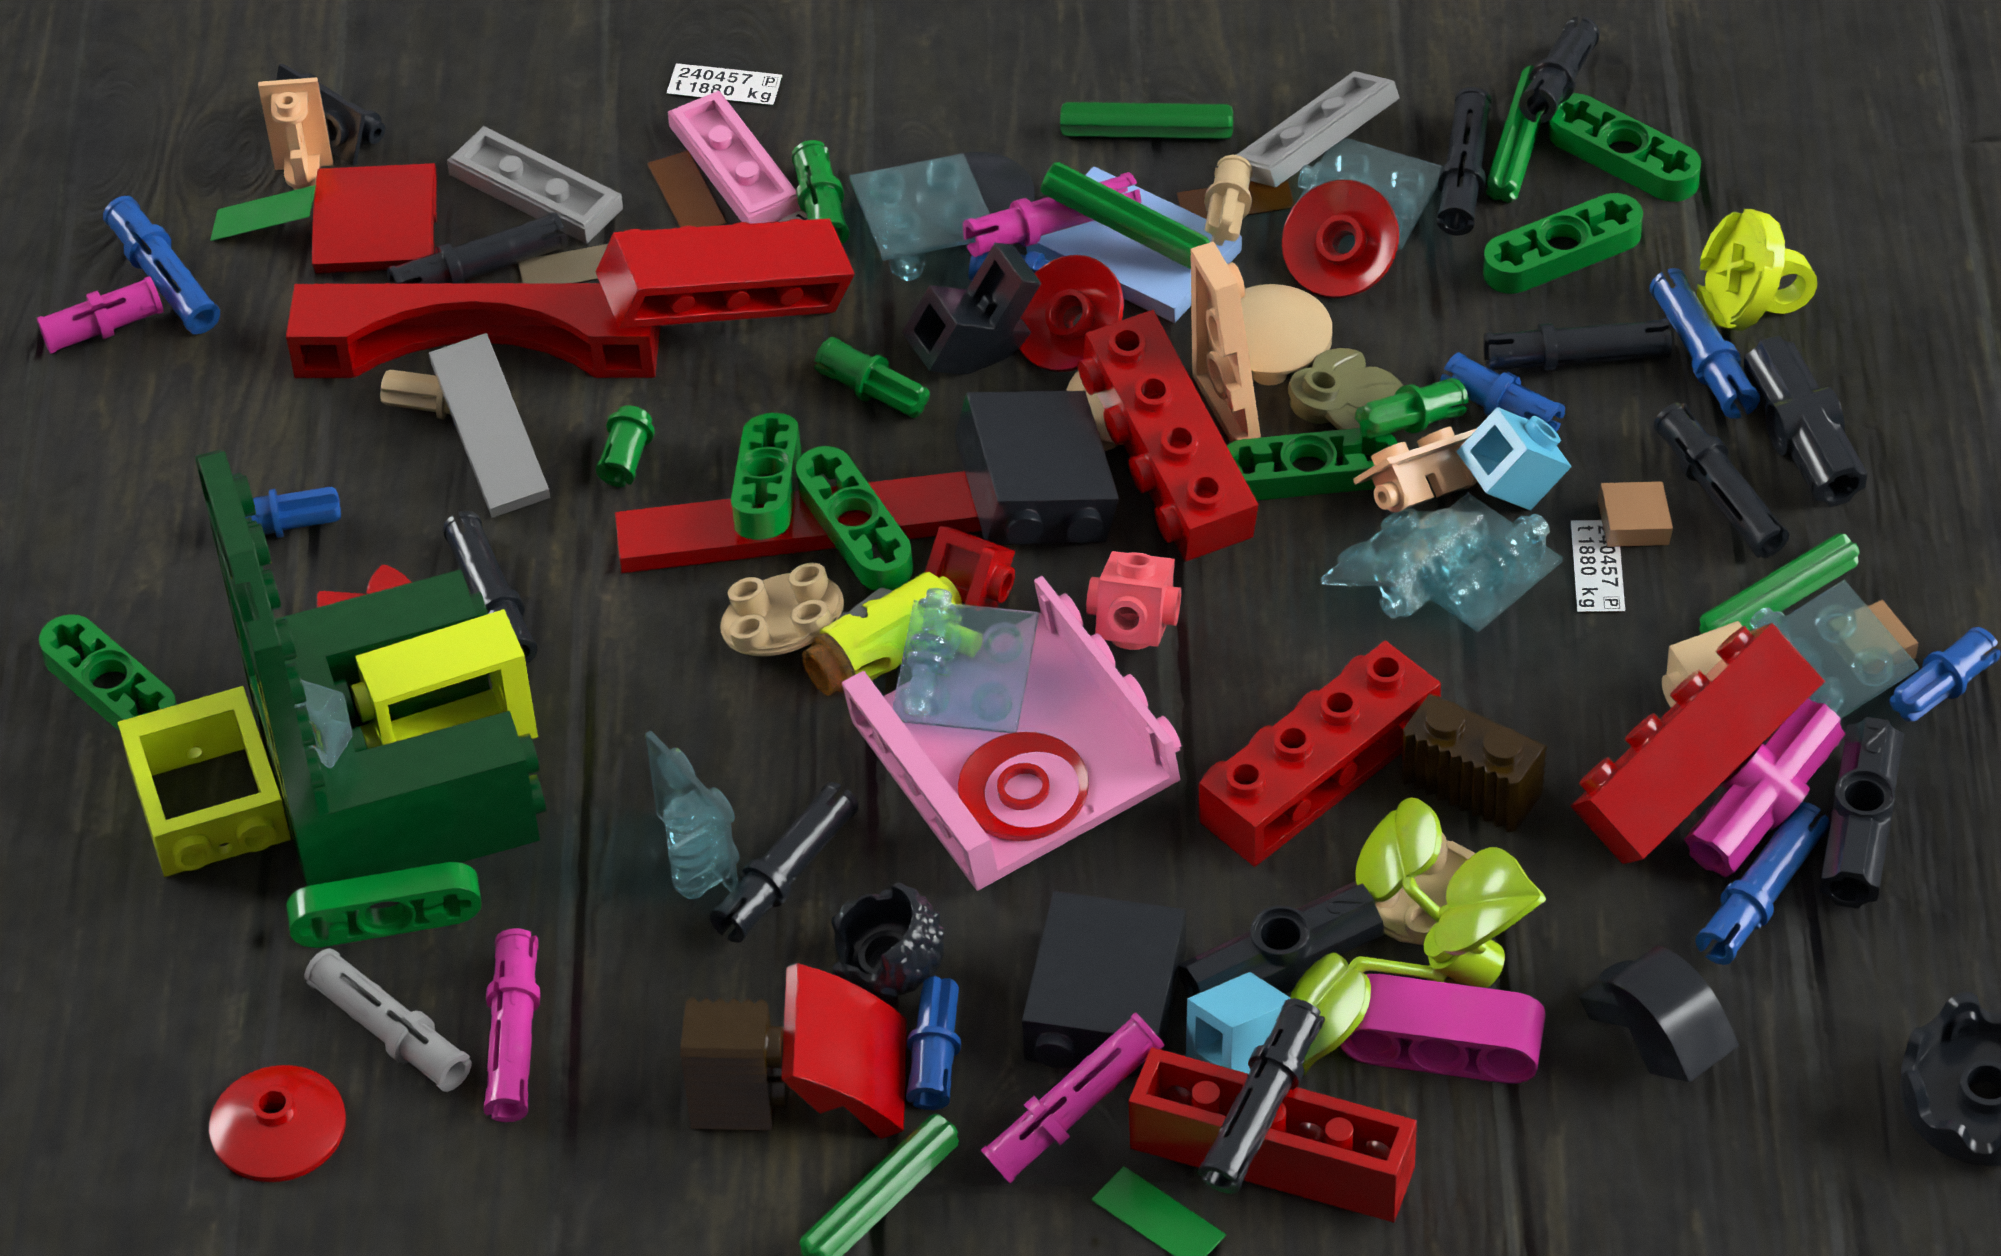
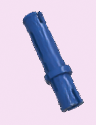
[103,196,220,334]
[1649,268,1760,419]
[1695,802,1830,965]

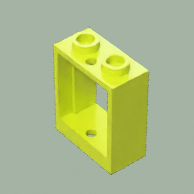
[350,609,538,749]
[118,686,291,877]

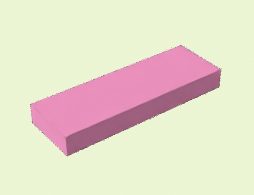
[668,91,801,224]

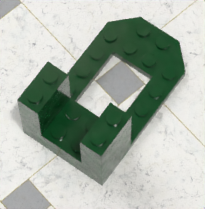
[194,449,547,887]

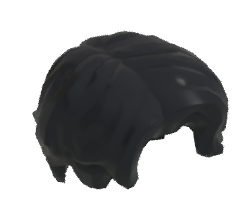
[831,883,945,1001]

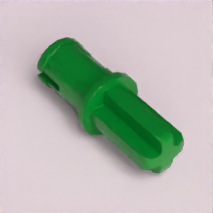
[814,337,930,418]
[1355,378,1469,438]

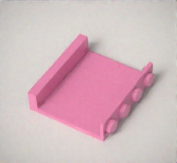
[842,576,1181,891]

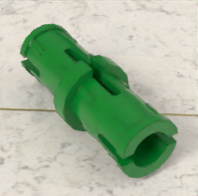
[791,140,849,245]

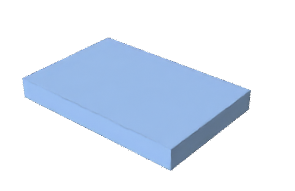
[1026,167,1242,323]

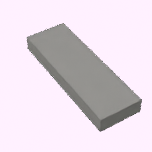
[1237,71,1399,187]
[447,126,623,244]
[429,333,550,518]

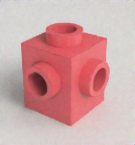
[1086,551,1181,650]

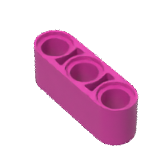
[1341,974,1546,1083]

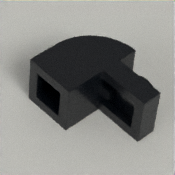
[902,243,1041,374]
[1579,945,1739,1082]

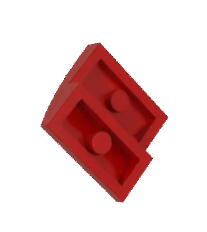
[312,163,437,273]
[781,963,907,1139]

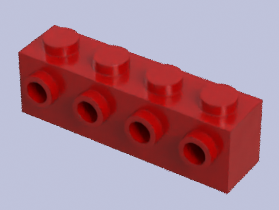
[595,219,855,328]
[1078,310,1258,562]
[1570,623,1825,864]
[1199,640,1441,867]
[1129,1047,1417,1223]

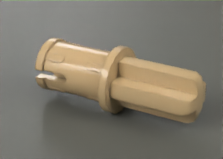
[1204,155,1253,246]
[380,370,451,419]

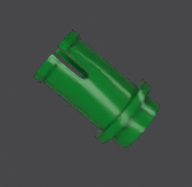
[595,405,655,487]

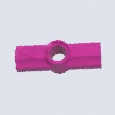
[1684,698,1846,877]

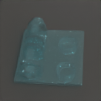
[1297,138,1443,250]
[850,154,989,281]
[1384,493,1563,632]
[1320,508,1485,619]
[1750,580,1919,719]
[893,588,1039,733]
[646,731,740,899]

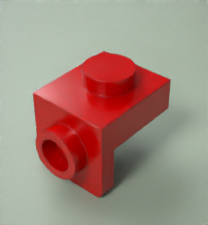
[925,526,1015,612]

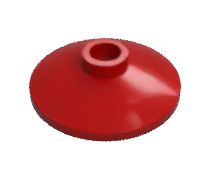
[1282,180,1399,298]
[1019,255,1124,372]
[958,732,1089,841]
[209,1065,346,1182]

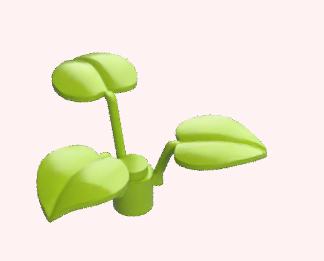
[1290,797,1546,1076]

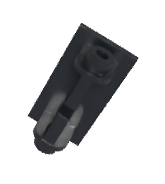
[276,63,386,166]

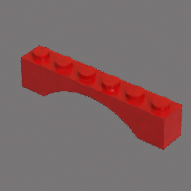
[286,283,661,378]

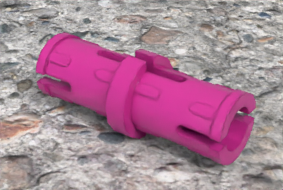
[36,276,164,354]

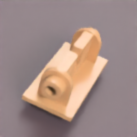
[258,77,333,190]
[1353,427,1477,512]

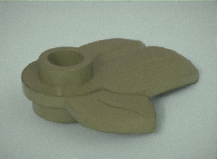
[1288,348,1404,430]

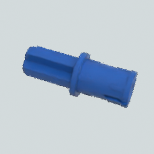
[246,487,341,538]
[1890,627,2001,722]
[906,976,961,1110]

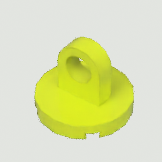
[1697,209,1817,331]

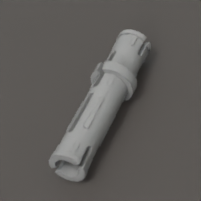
[304,948,472,1092]

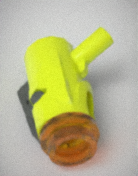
[802,572,983,696]

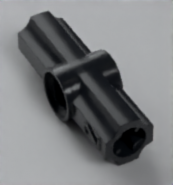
[1743,335,1868,507]
[1820,717,1904,909]
[1178,881,1384,998]

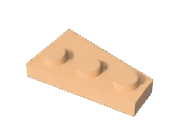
[1191,241,1261,443]

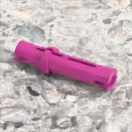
[962,172,1141,257]
[484,928,541,1122]
[981,1012,1165,1183]

